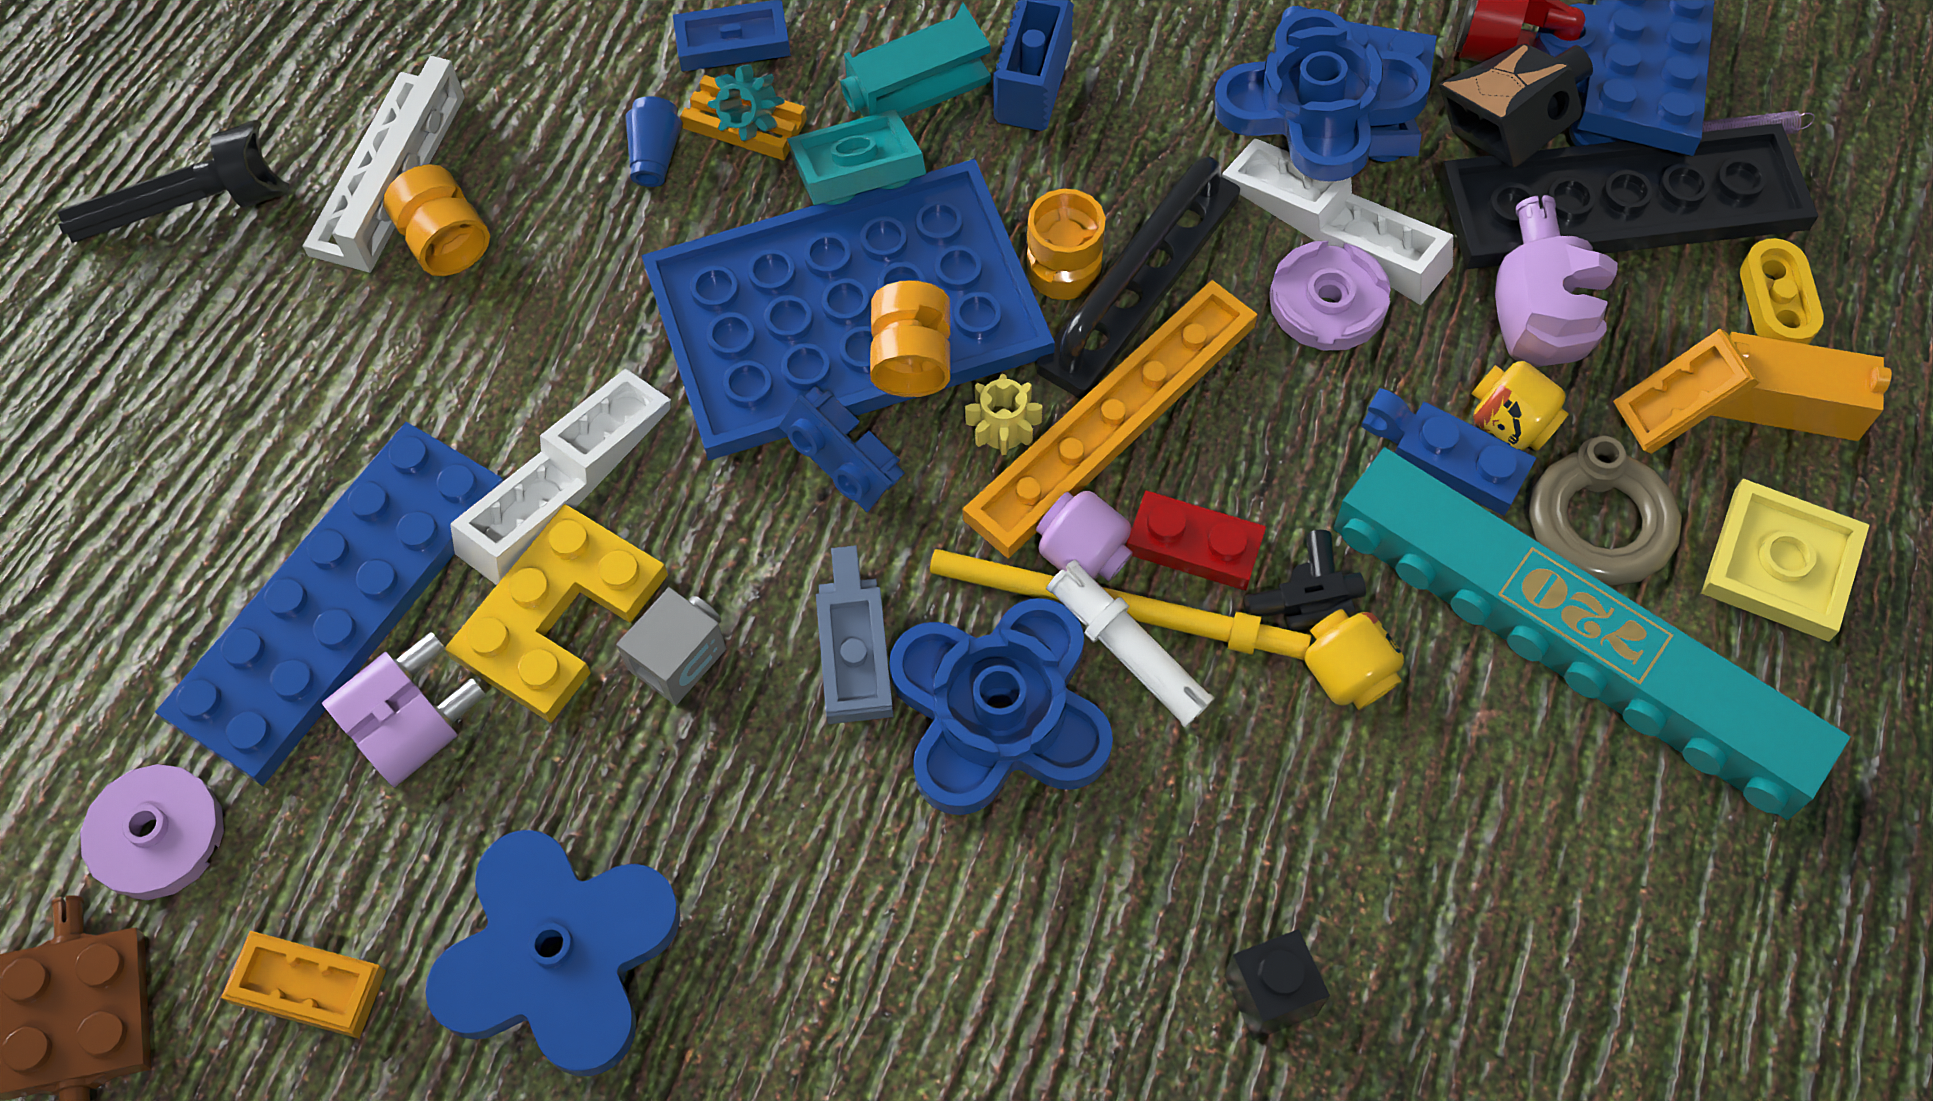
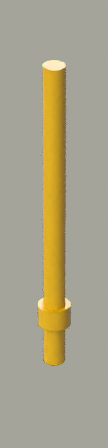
[930,549,1311,660]

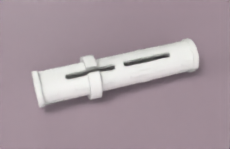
[1046,559,1215,728]

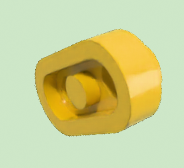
[1740,238,1824,345]

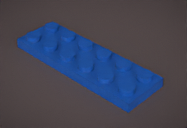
[155,422,504,786]

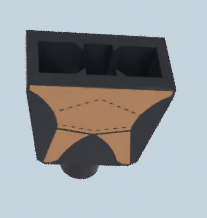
[1439,44,1593,167]

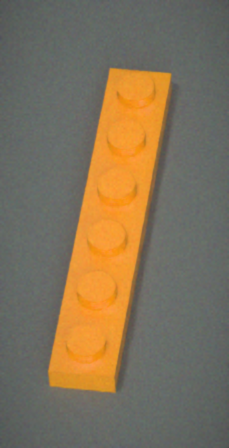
[962,280,1258,559]

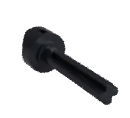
[57,120,289,243]

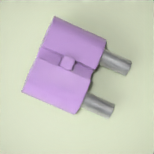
[322,632,486,788]

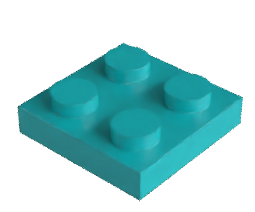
[787,109,926,205]

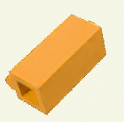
[1711,332,1892,441]

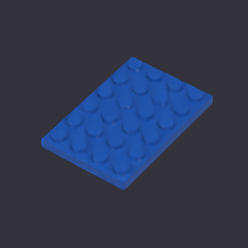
[641,159,1055,461]

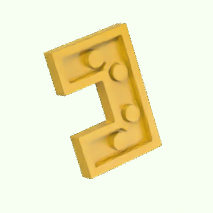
[445,504,668,723]

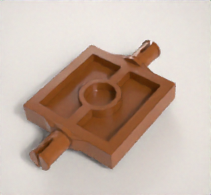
[0,895,151,1101]

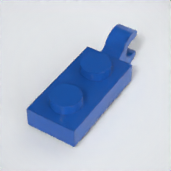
[1361,388,1536,516]

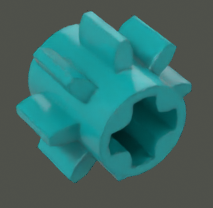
[708,64,785,141]

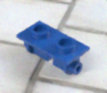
[779,386,905,513]

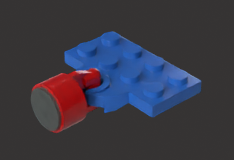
[1455,0,1714,156]

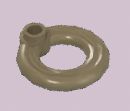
[1529,436,1682,586]

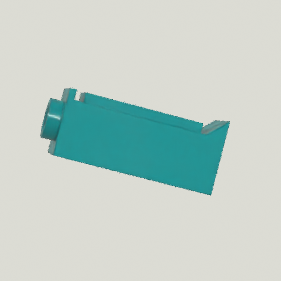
[840,2,991,118]

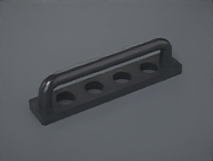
[1036,156,1240,399]

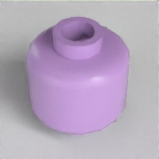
[1036,491,1133,582]

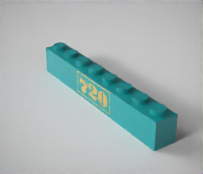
[1333,447,1851,821]

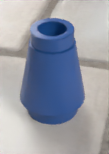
[625,96,682,187]

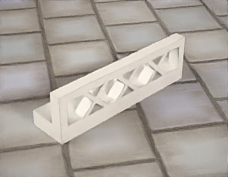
[303,56,465,273]

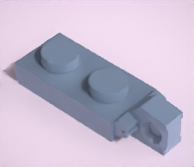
[816,545,894,724]

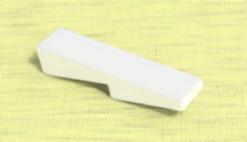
[1222,138,1453,305]
[450,368,671,585]

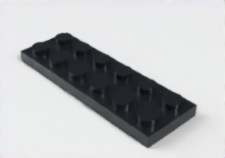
[1439,123,1818,269]

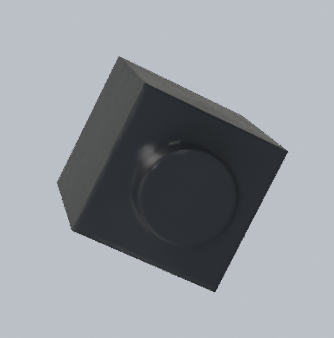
[1224,929,1330,1041]

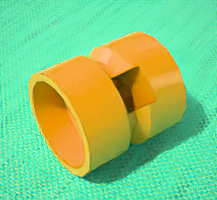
[383,164,490,276]
[1026,188,1106,300]
[870,281,950,397]

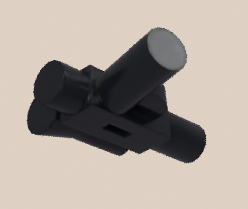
[1244,529,1366,631]

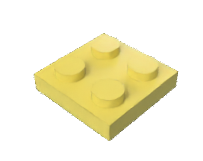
[1701,479,1869,642]

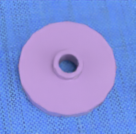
[1269,241,1391,351]
[80,764,224,900]

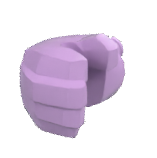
[1495,195,1618,367]

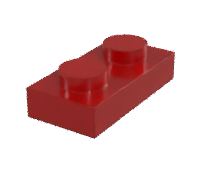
[1126,490,1266,591]

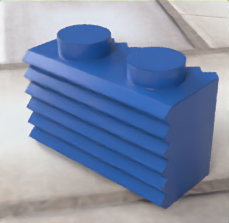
[994,0,1074,131]

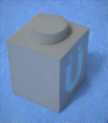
[616,587,726,706]

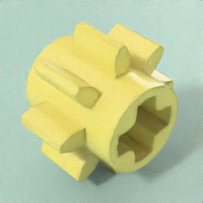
[965,374,1042,455]

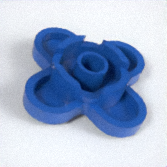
[1214,9,1431,182]
[889,598,1113,815]
[426,830,680,1076]

